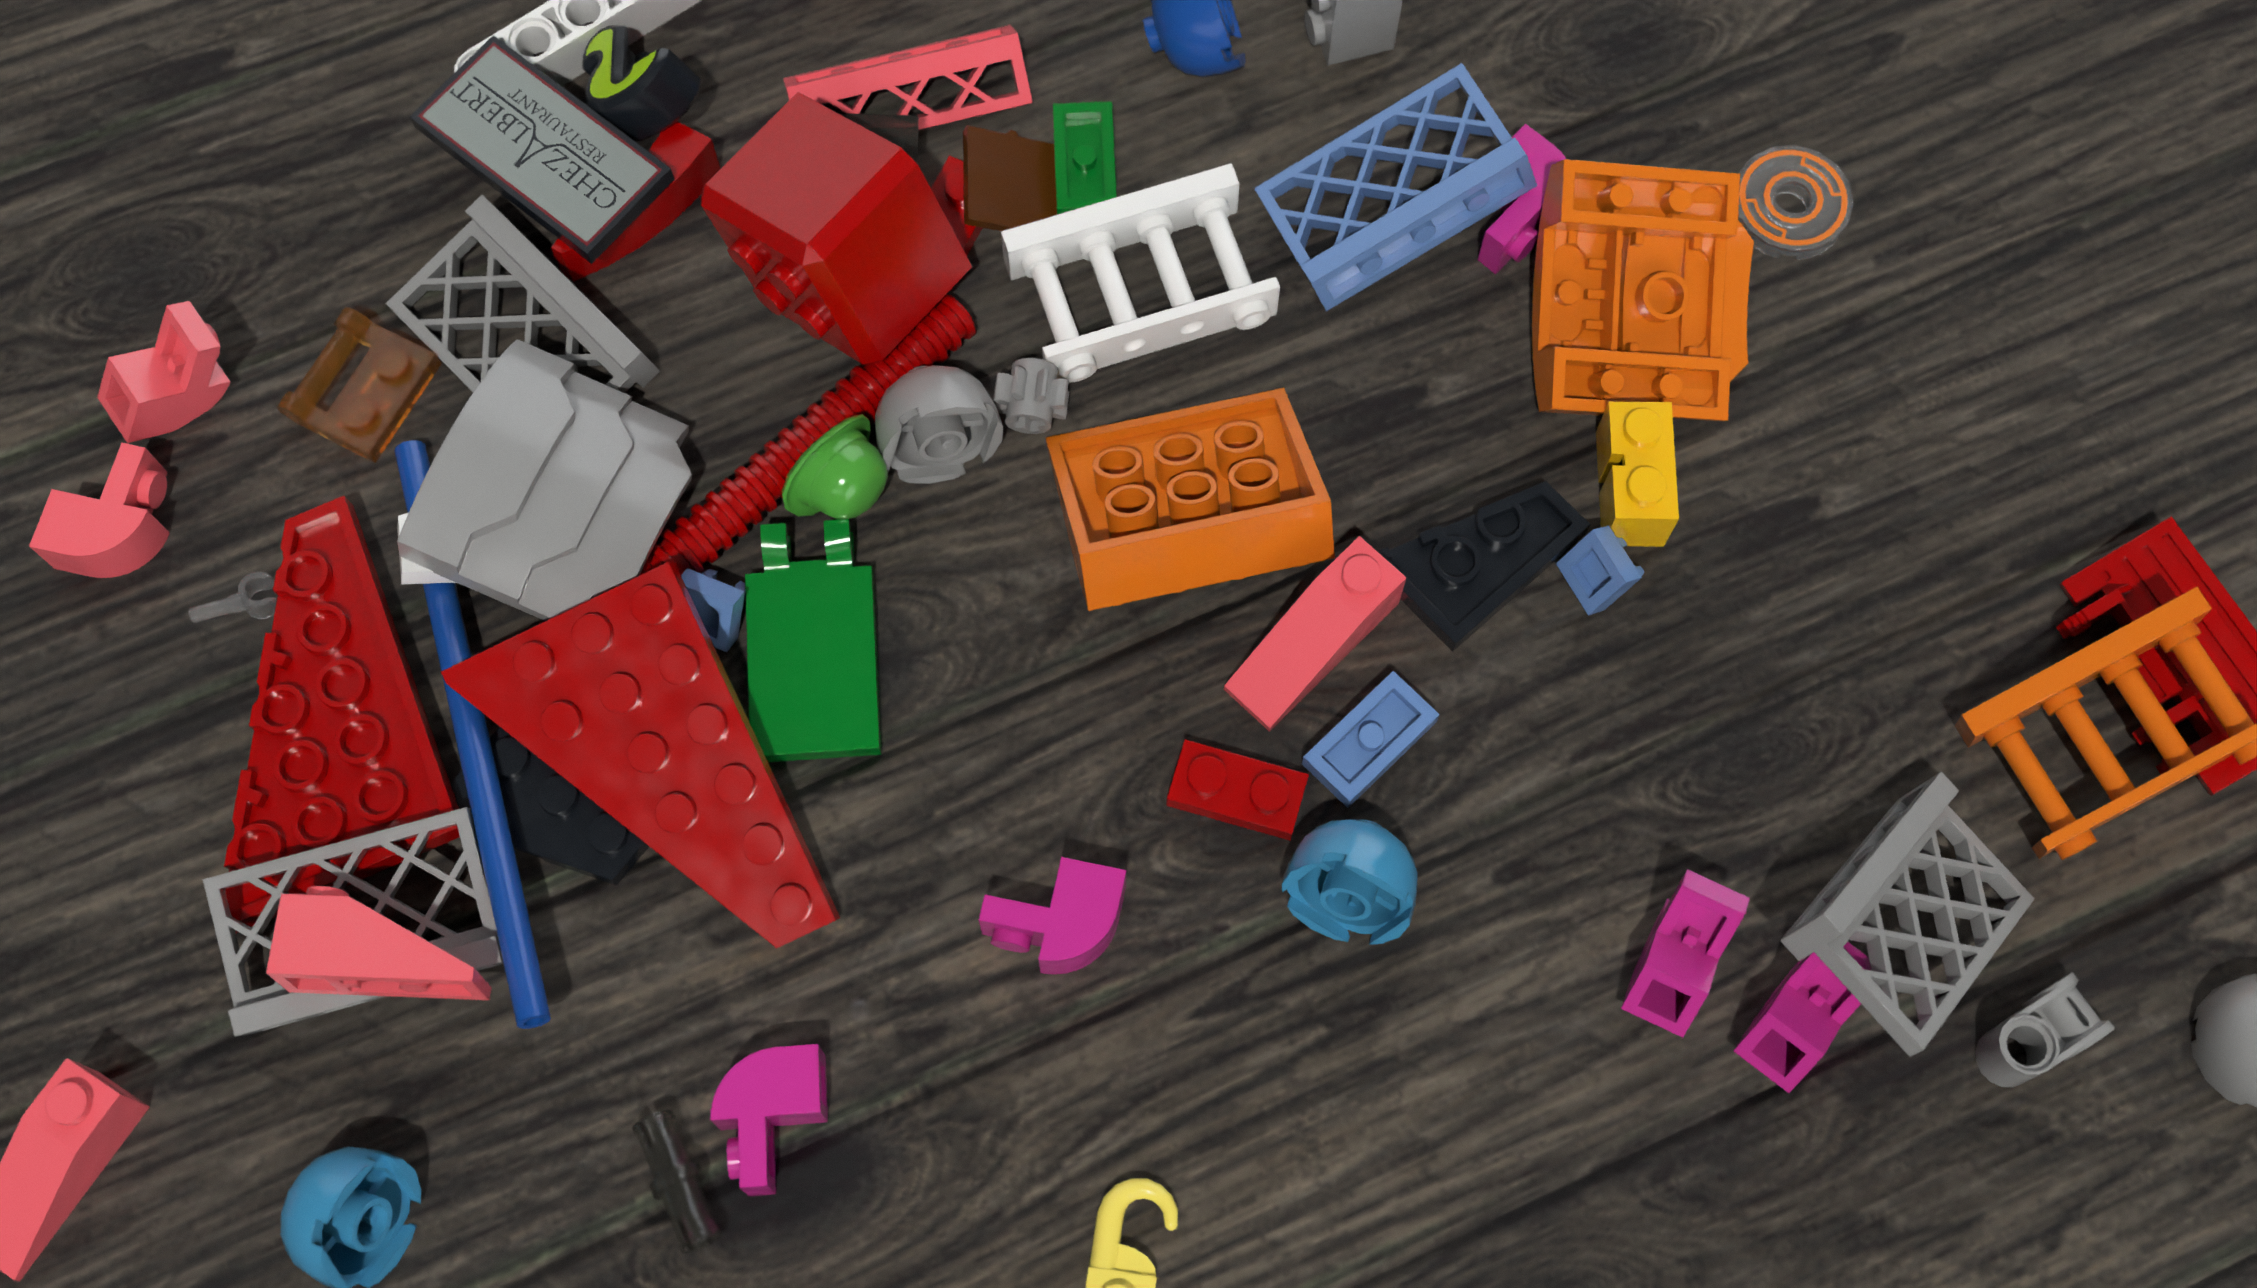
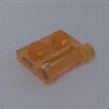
[276,307,442,463]

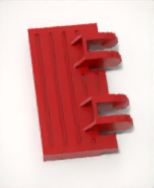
[2056,516,2257,796]

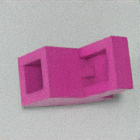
[1478,123,1566,274]
[979,857,1126,974]
[1621,869,1750,1038]
[1734,942,1871,1093]
[710,1044,828,1196]

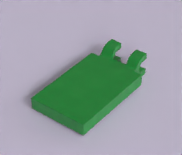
[745,519,882,762]

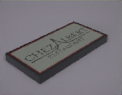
[410,35,674,264]

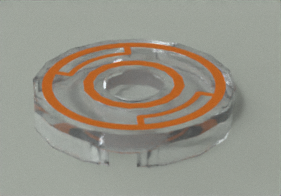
[1738,145,1854,260]

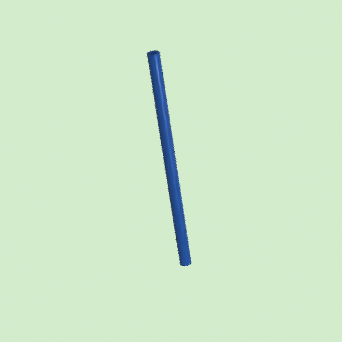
[394,440,551,1029]

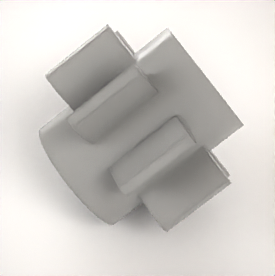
[993,358,1069,434]

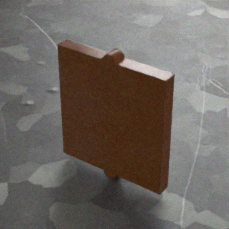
[963,125,1057,231]

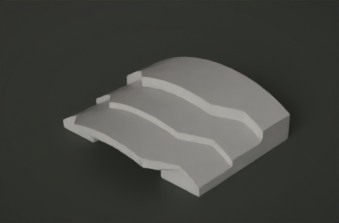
[397,339,692,621]

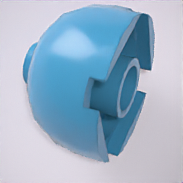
[1282,819,1418,944]
[280,1147,422,1288]

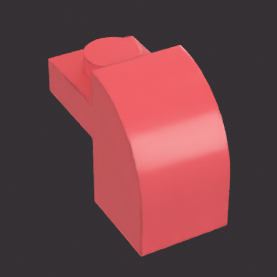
[97,301,230,443]
[29,443,170,578]

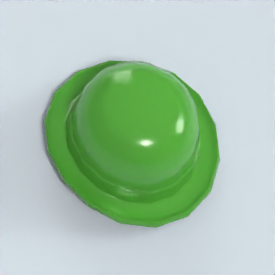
[782,414,888,520]

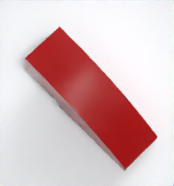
[551,121,721,281]

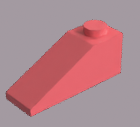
[1224,536,1406,732]
[266,886,492,1000]
[0,1058,150,1282]

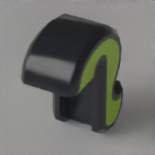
[582,25,701,141]

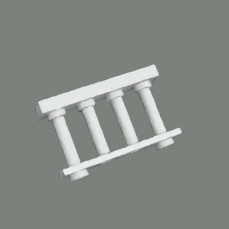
[1001,163,1280,382]

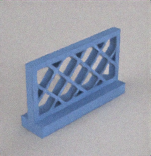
[1254,63,1538,311]

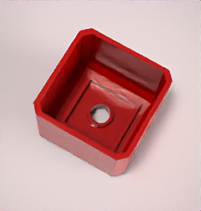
[701,92,972,364]

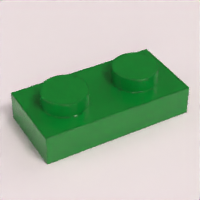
[1053,101,1116,215]

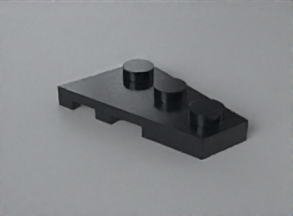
[1377,481,1591,652]
[450,727,649,886]

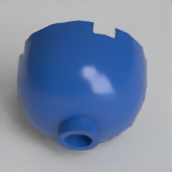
[1143,0,1246,77]

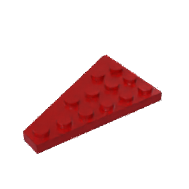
[224,495,460,934]
[441,562,840,948]

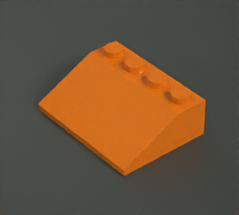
[1045,388,1335,611]

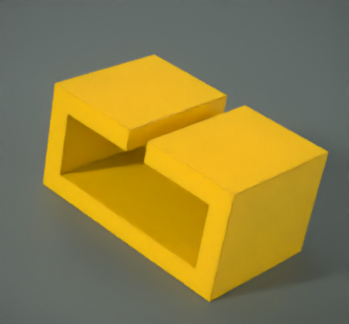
[1596,401,1679,547]

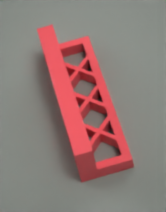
[783,25,1033,138]

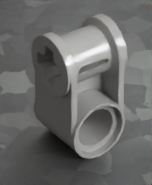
[1975,972,2115,1087]

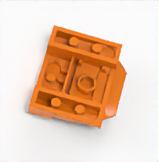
[1532,159,1754,421]

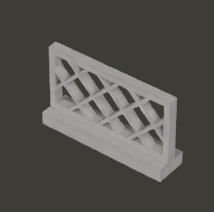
[386,195,660,393]
[1780,772,2035,1057]
[203,807,503,1037]

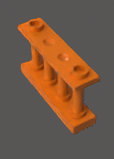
[1955,587,2257,860]

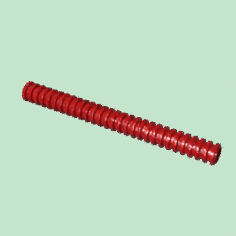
[640,294,976,575]

